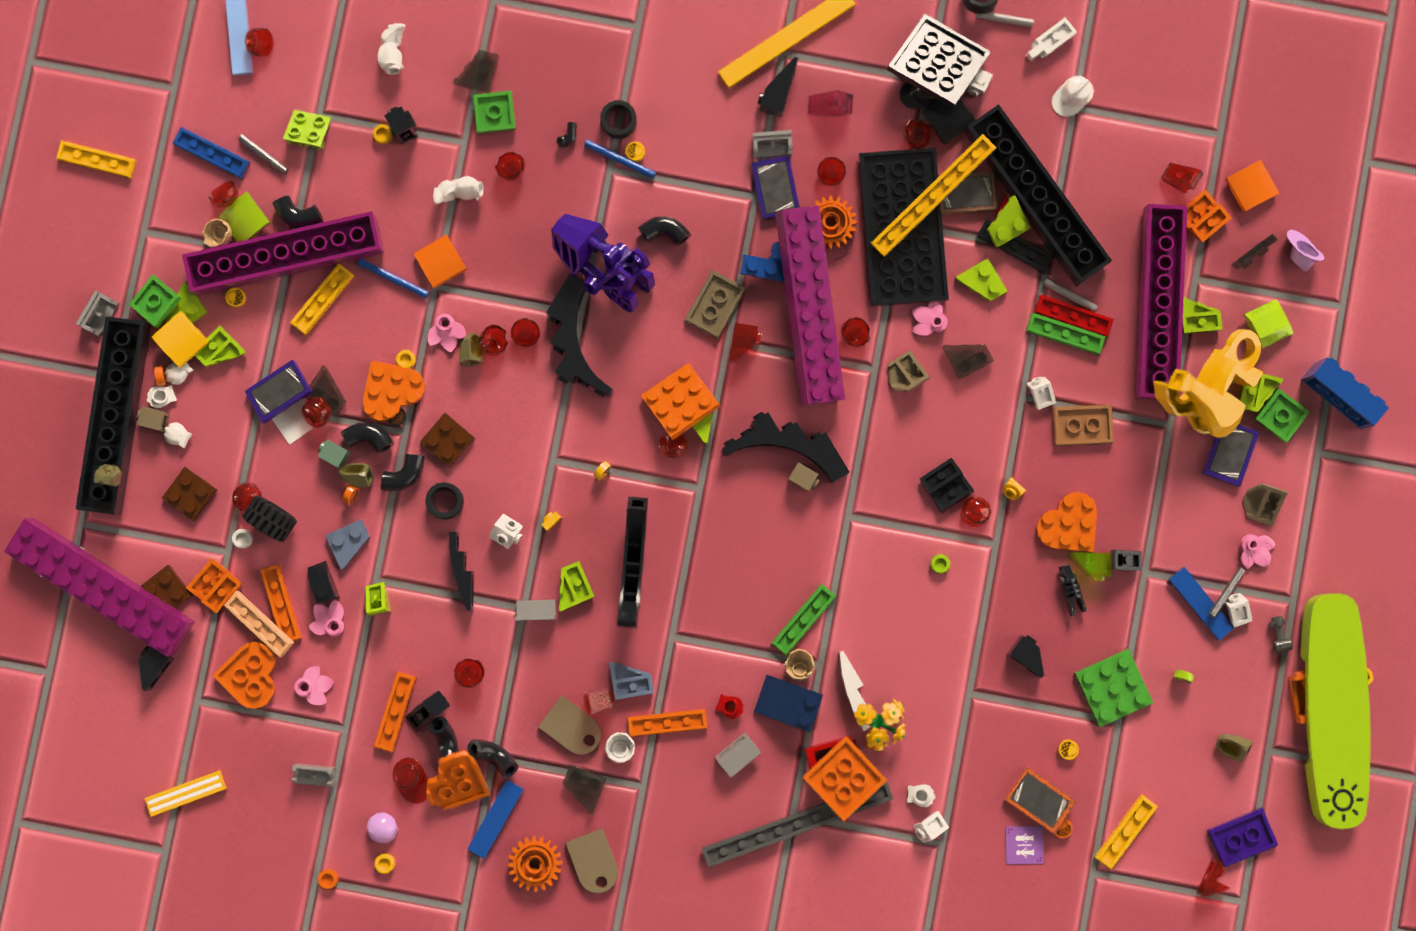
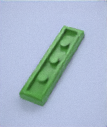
[1025,313,1106,356]
[771,584,836,656]

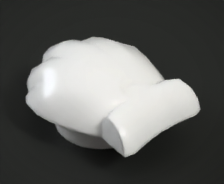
[165,363,193,385]
[147,385,177,408]
[164,422,192,448]
[907,784,935,807]

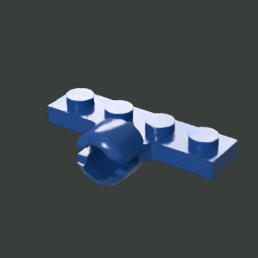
[740,242,784,283]

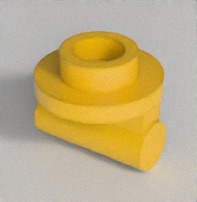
[1003,477,1026,500]

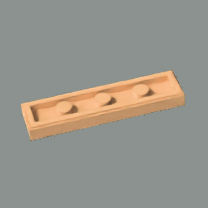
[224,591,294,658]

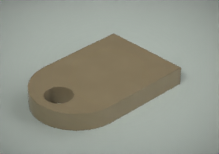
[538,695,601,754]
[566,828,618,893]

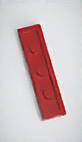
[1034,294,1114,338]

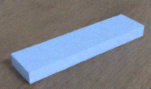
[226,0,253,76]

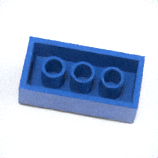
[1301,357,1389,429]

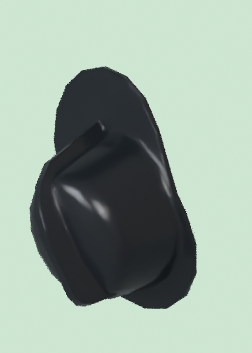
[900,82,937,109]

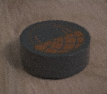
[388,408,406,426]

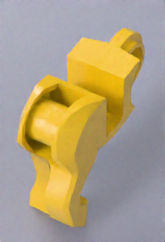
[1154,329,1263,438]

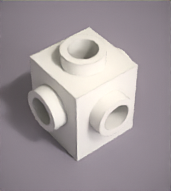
[489,514,523,549]

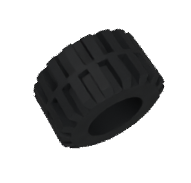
[242,496,297,542]

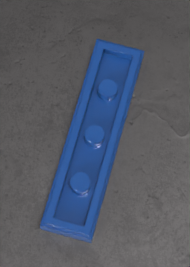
[172,127,250,179]
[1168,567,1234,640]
[467,779,524,858]

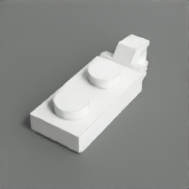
[1026,18,1077,62]

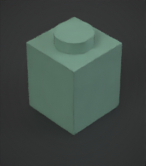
[318,439,351,469]

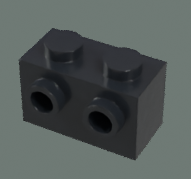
[384,106,418,145]

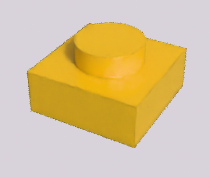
[541,512,562,531]

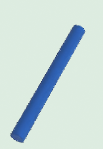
[584,140,656,179]
[357,258,430,299]

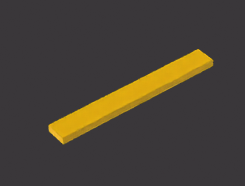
[718,0,856,89]
[870,134,996,257]

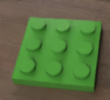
[1074,649,1153,727]

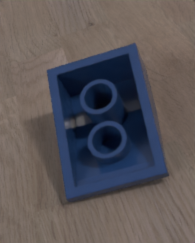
[754,675,823,732]

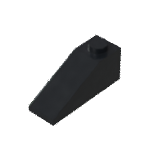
[757,57,798,117]

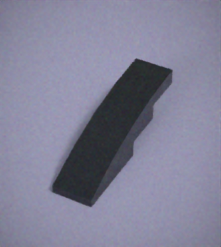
[449,532,474,610]

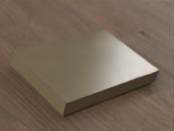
[685,270,746,339]

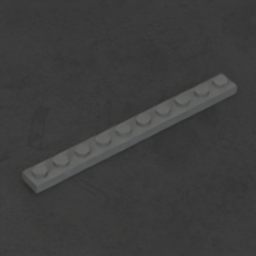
[702,781,893,867]

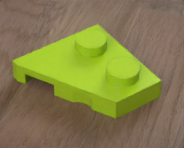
[987,195,1031,247]
[955,258,1007,302]
[165,282,208,324]
[1182,297,1223,334]
[195,326,247,367]
[1239,374,1283,413]
[559,561,595,612]

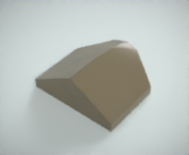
[888,350,930,392]
[1243,483,1288,526]

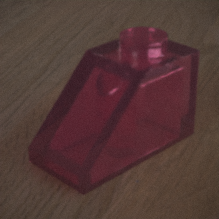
[808,90,853,117]

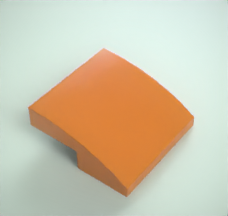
[1225,160,1279,212]
[1185,189,1232,243]
[413,235,467,289]
[186,557,242,613]

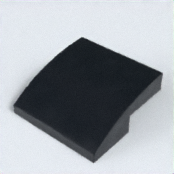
[921,99,975,144]
[919,457,974,513]

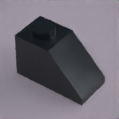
[308,561,340,604]
[1007,635,1044,678]
[139,646,175,691]
[405,690,450,732]

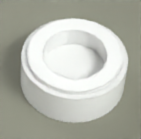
[232,529,253,549]

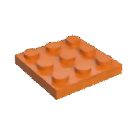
[641,363,721,440]
[802,736,887,821]

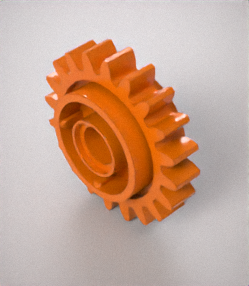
[809,195,858,250]
[508,835,563,892]

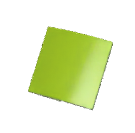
[219,191,271,242]

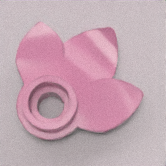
[912,301,948,336]
[428,314,466,352]
[1241,534,1276,569]
[309,600,344,636]
[294,666,334,705]

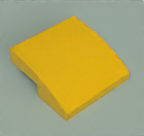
[152,311,209,368]

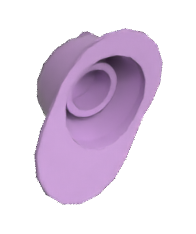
[1286,230,1324,271]

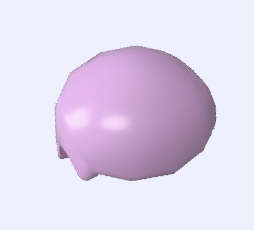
[367,812,398,844]

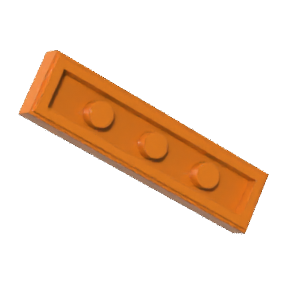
[260,564,302,641]
[374,671,417,753]
[627,709,707,737]

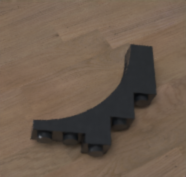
[546,273,614,398]
[722,411,850,483]
[617,497,648,628]

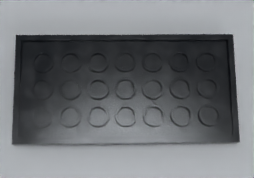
[859,147,949,306]

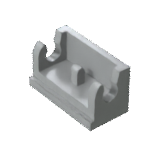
[752,130,793,158]
[76,290,120,336]
[715,732,761,777]
[291,763,336,787]

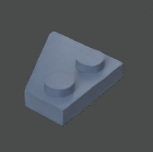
[325,519,370,570]
[609,662,654,700]

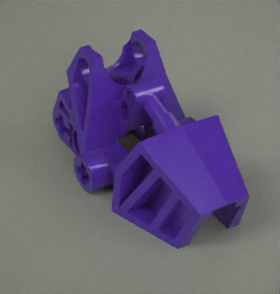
[551,214,655,313]

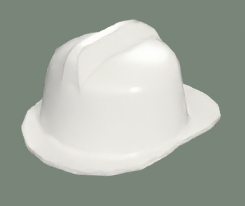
[1052,76,1094,117]

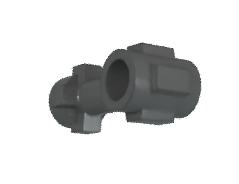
[1270,616,1293,654]

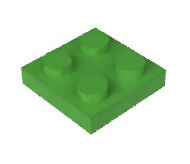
[473,91,516,134]
[129,274,182,328]
[1254,388,1310,443]

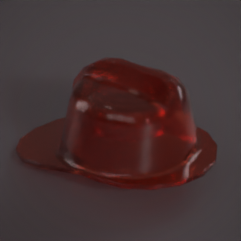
[393,758,429,803]

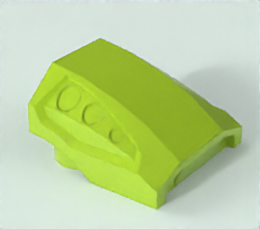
[1243,299,1294,349]

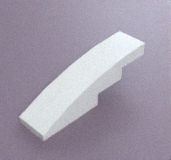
[839,651,870,731]

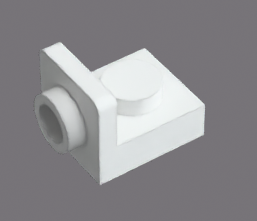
[967,69,993,97]
[1027,377,1056,410]
[1224,593,1252,627]
[913,811,949,843]

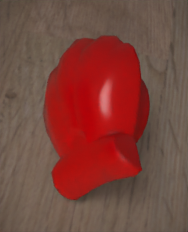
[715,694,743,719]

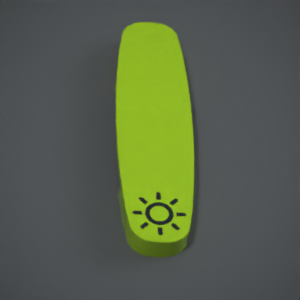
[1301,593,1371,829]

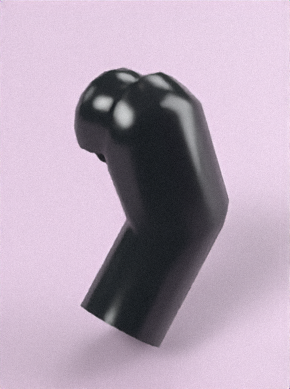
[556,122,577,148]

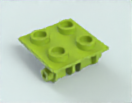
[283,110,332,150]

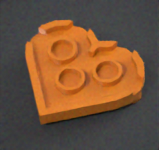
[363,361,425,422]
[1036,492,1097,552]
[212,641,276,709]
[426,750,490,810]

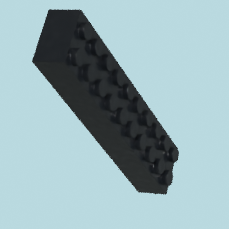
[964,104,1112,287]
[76,316,151,516]

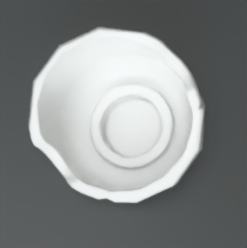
[605,732,635,763]

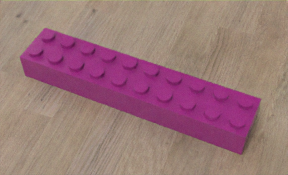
[1135,204,1187,401]
[775,206,845,406]
[182,211,384,296]
[4,518,195,656]

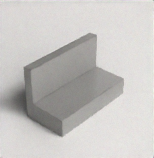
[515,600,556,620]

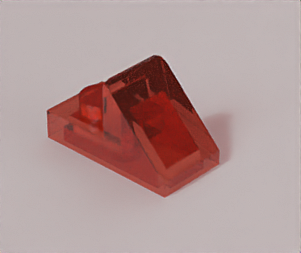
[1161,162,1204,193]
[1196,857,1230,897]

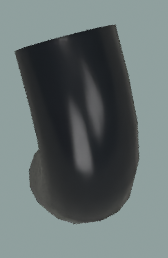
[272,195,324,228]
[638,216,691,246]
[341,422,394,454]
[381,454,425,491]
[429,716,459,759]
[467,739,519,778]

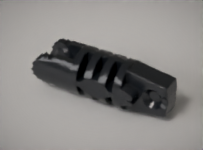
[1059,564,1087,616]

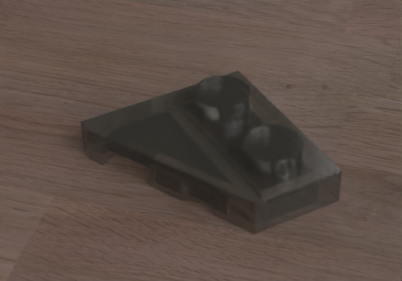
[453,50,499,93]
[1232,234,1277,270]
[942,344,994,380]
[305,365,347,418]
[563,764,607,815]

